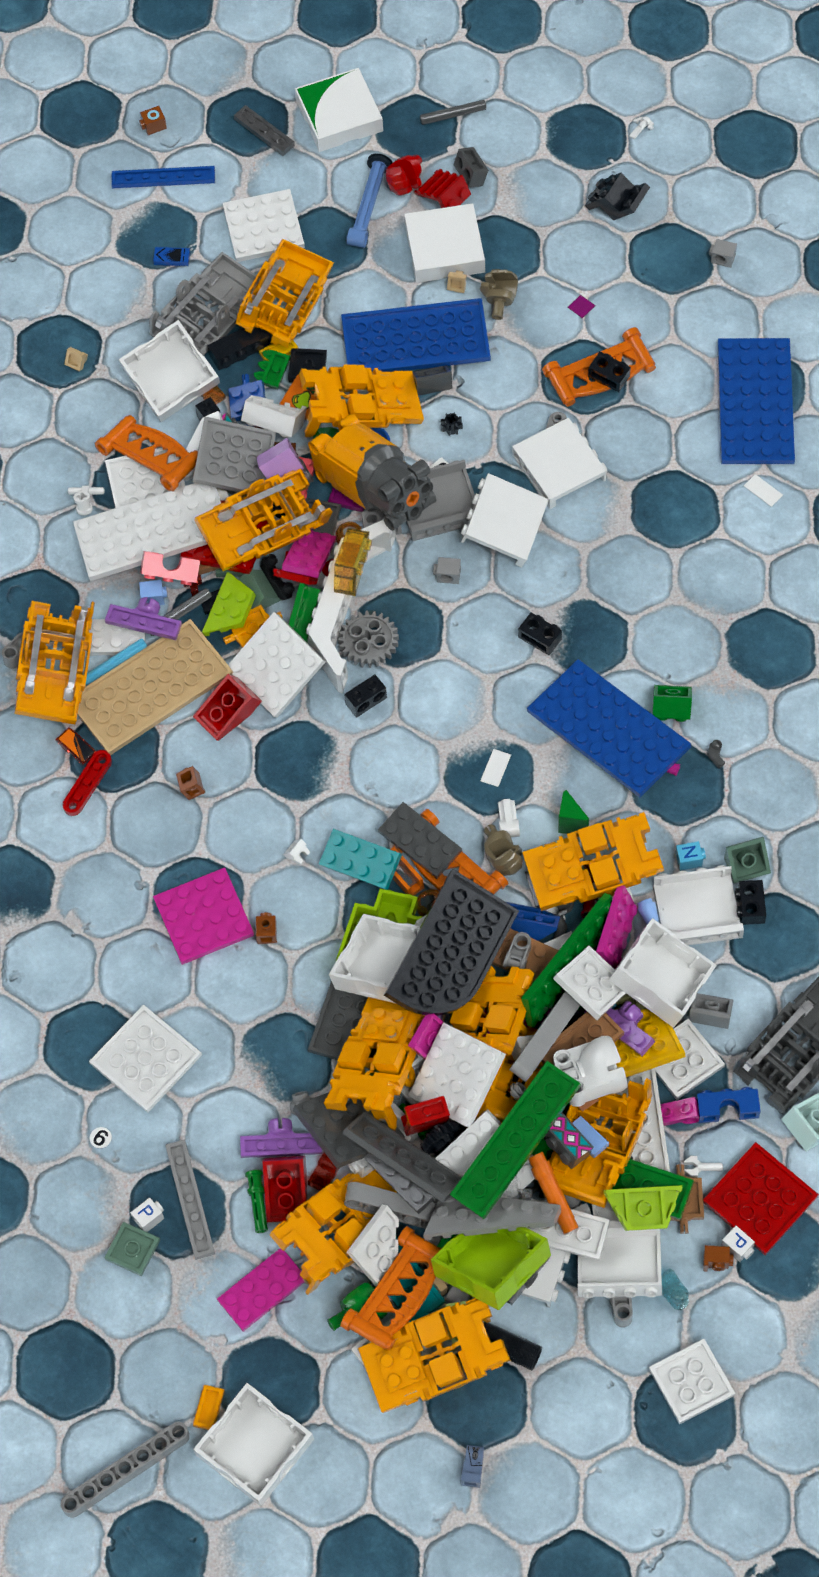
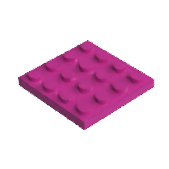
[153,868,254,965]

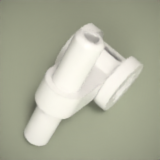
[68,486,105,515]

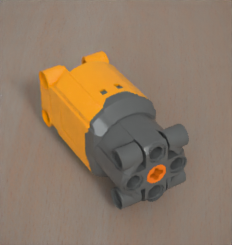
[308,414,436,531]

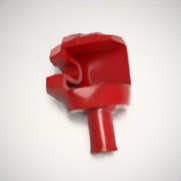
[386,155,422,196]

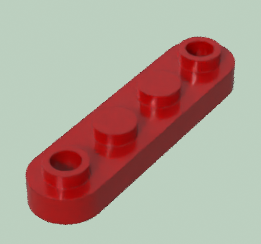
[63,750,112,816]

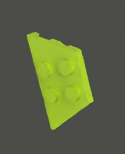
[202,572,256,636]
[603,1185,682,1231]

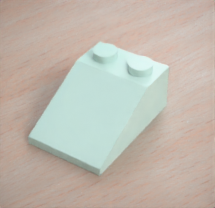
[781,1093,819,1152]

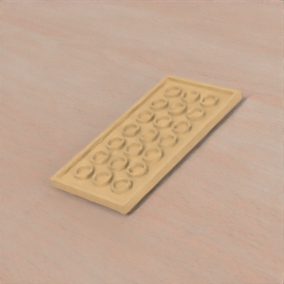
[77,619,233,755]

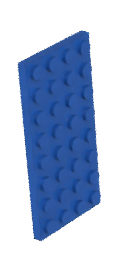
[341,298,491,372]
[718,338,795,464]
[527,659,691,798]

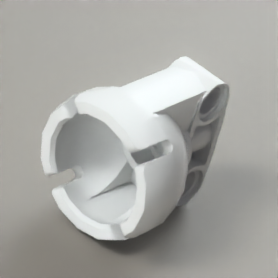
[553,1036,628,1107]

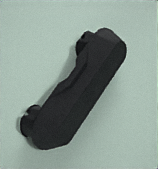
[260,554,295,600]

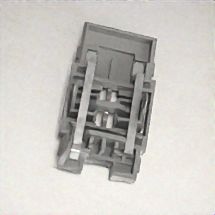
[149,252,260,356]

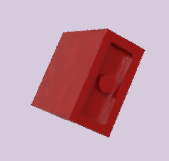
[401,1096,450,1136]

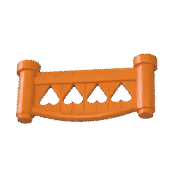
[542,327,656,407]
[95,415,198,491]
[393,809,509,894]
[340,1226,441,1351]

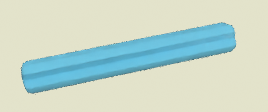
[86,639,147,685]

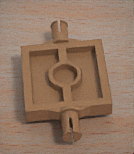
[670,1164,704,1234]

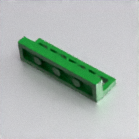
[289,583,321,643]

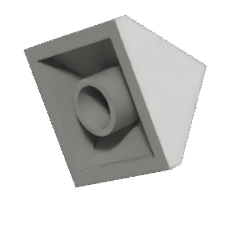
[689,993,733,1029]

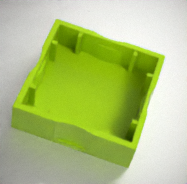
[431,1227,551,1310]

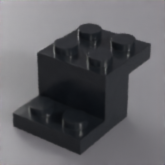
[585,173,650,221]

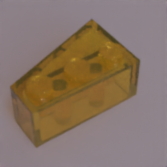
[334,528,372,596]

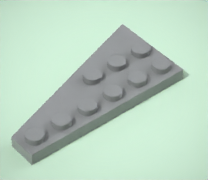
[424,1196,561,1240]

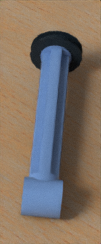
[347,153,393,248]

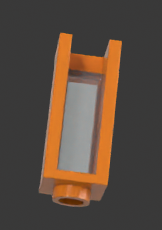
[390,847,424,896]

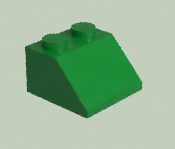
[652,685,692,722]

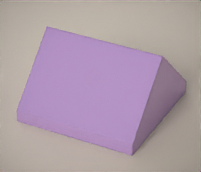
[256,438,304,479]

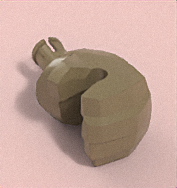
[480,269,518,320]
[484,824,523,876]

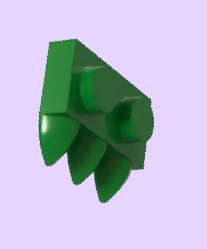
[254,350,290,390]

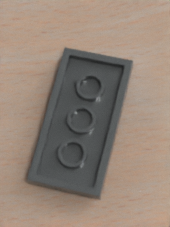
[378,802,462,879]

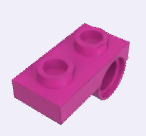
[660,1097,700,1126]

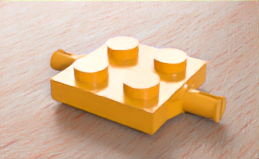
[223,605,283,648]

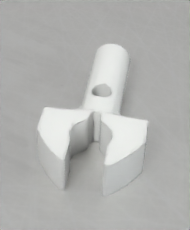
[684,1156,723,1178]

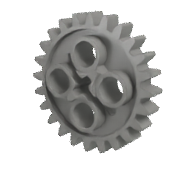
[338,610,399,668]

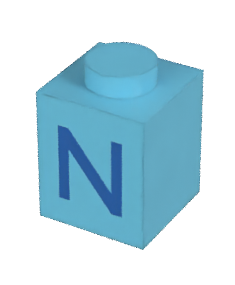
[675,841,706,871]

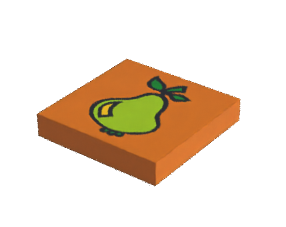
[280,374,317,421]

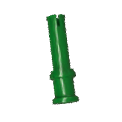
[245,1170,268,1233]

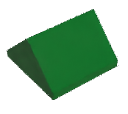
[558,790,589,834]

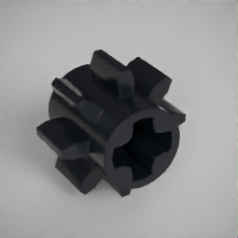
[441,412,463,436]

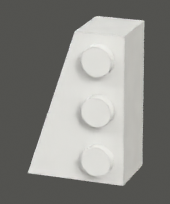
[241,395,307,438]

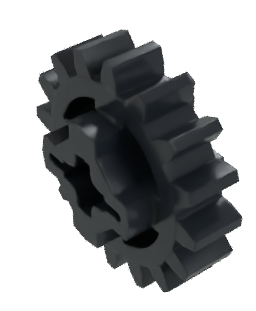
[420,1120,462,1155]

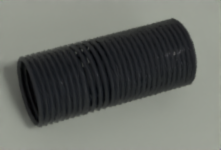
[483,1322,542,1371]

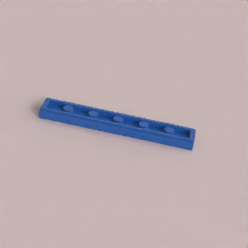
[112,166,215,189]

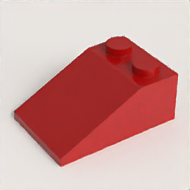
[193,674,262,741]
[262,1156,307,1222]

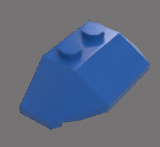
[506,902,560,941]

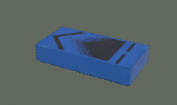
[153,247,190,266]

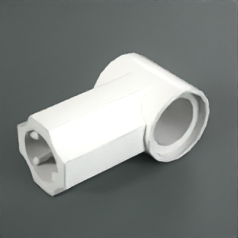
[498,799,520,837]

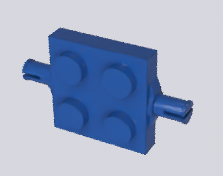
[228,374,266,427]

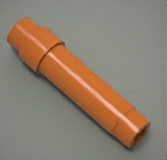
[528,1152,579,1234]

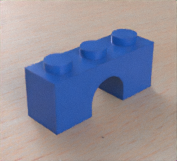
[697,1087,761,1123]

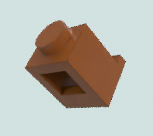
[176,766,206,800]
[256,912,277,944]
[703,1245,734,1272]

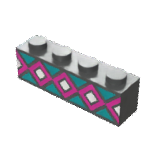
[543,1113,594,1169]

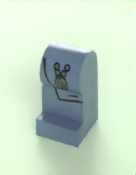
[461,1445,484,1488]

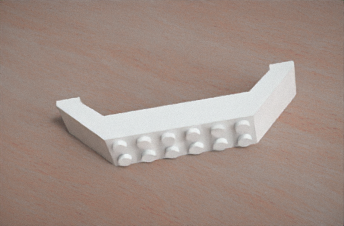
[306,519,396,693]

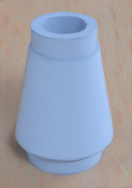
[637,898,659,925]

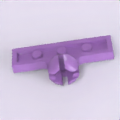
[105,597,182,640]
[584,1001,655,1056]
[240,1118,322,1158]

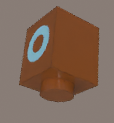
[139,106,167,135]

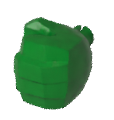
[327,1282,387,1331]

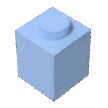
[139,580,168,605]

